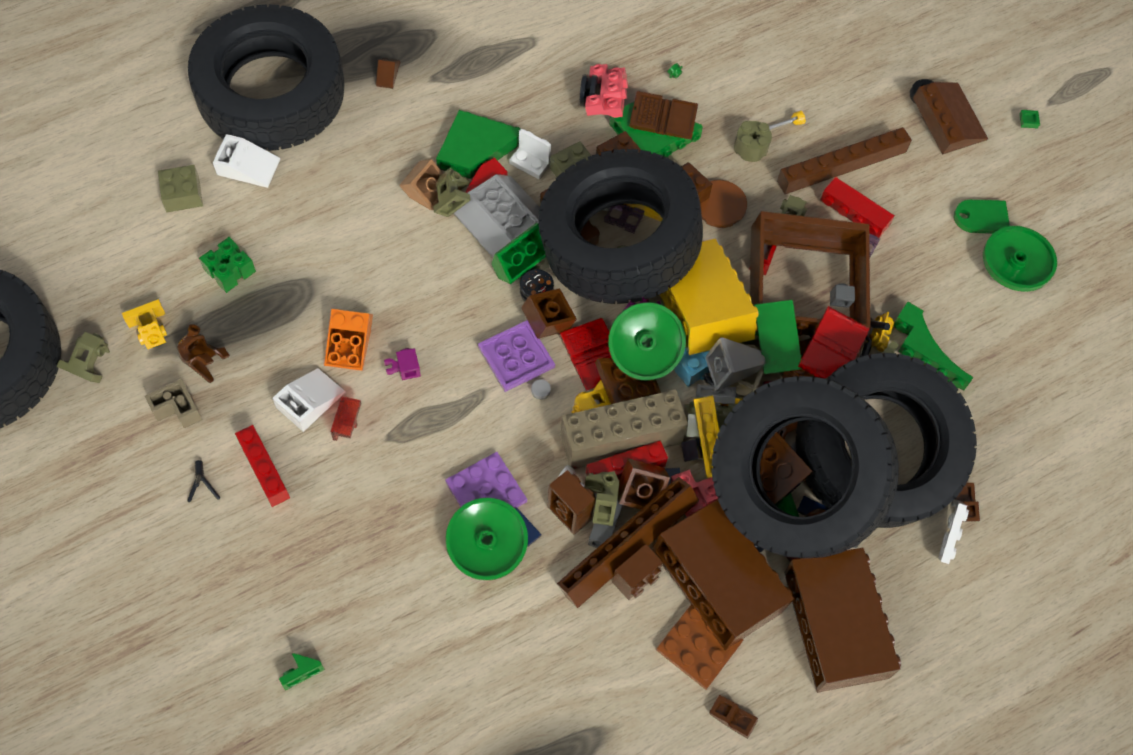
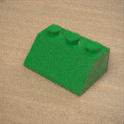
[491,222,546,284]

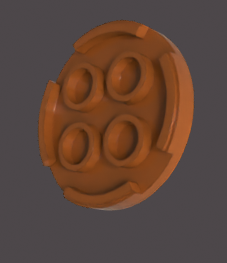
[700,180,747,228]

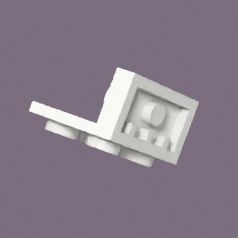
[509,129,551,179]

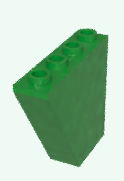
[609,101,703,157]
[436,110,521,179]

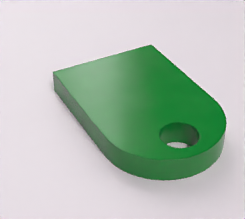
[954,199,1010,234]

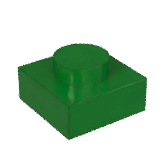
[1019,110,1040,129]

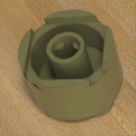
[734,121,772,162]

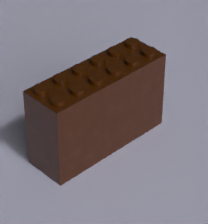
[652,499,794,651]
[784,547,901,693]

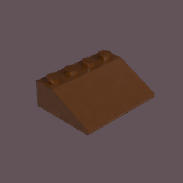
[913,82,988,155]

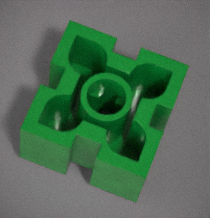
[199,237,256,293]

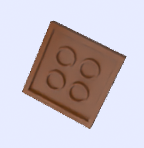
[656,604,744,690]

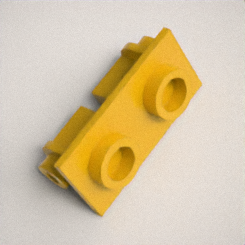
[869,312,894,352]

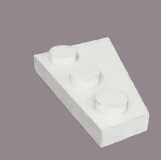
[938,499,969,564]

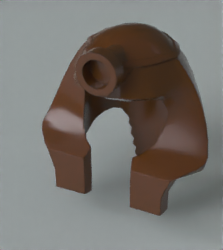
[177,324,230,383]

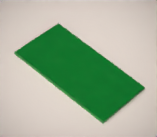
[754,300,801,374]

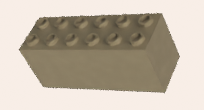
[560,389,688,469]

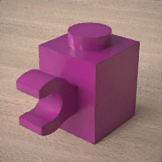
[384,348,421,381]

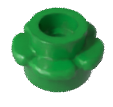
[667,63,683,79]

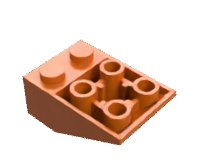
[324,309,373,371]

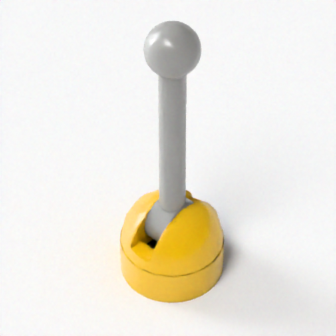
[769,110,806,130]

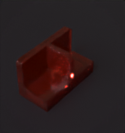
[330,396,361,441]

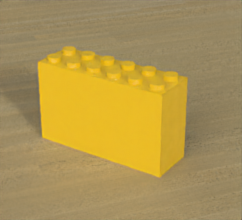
[659,238,759,355]

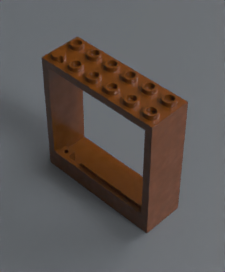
[750,211,870,338]

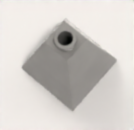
[705,338,765,391]

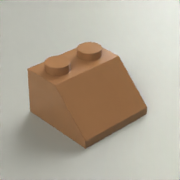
[399,159,443,210]

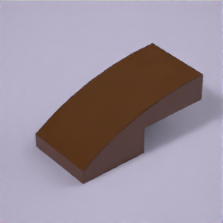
[955,483,980,522]
[709,695,758,739]

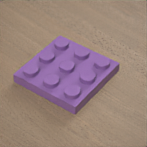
[478,320,555,392]
[445,452,527,508]

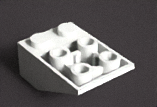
[213,134,280,188]
[272,368,346,432]

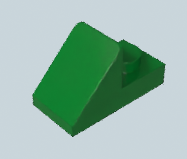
[279,653,325,691]

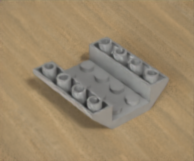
[454,174,540,257]

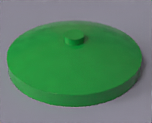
[983,226,1057,292]
[608,302,686,380]
[446,498,528,581]

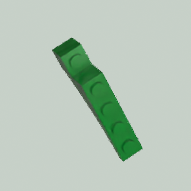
[893,302,973,391]

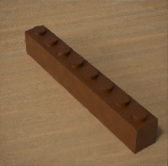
[777,127,912,195]
[557,477,699,608]

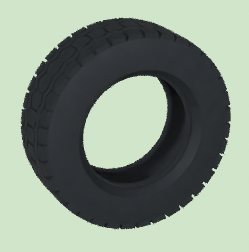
[188,4,345,151]
[538,149,703,304]
[0,269,61,428]
[796,353,977,528]
[712,376,899,558]

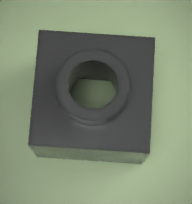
[830,283,855,308]

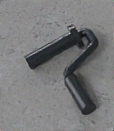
[859,317,890,358]

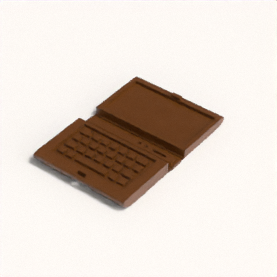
[629,91,698,139]

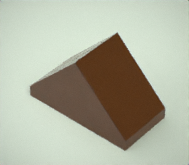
[376,58,400,89]

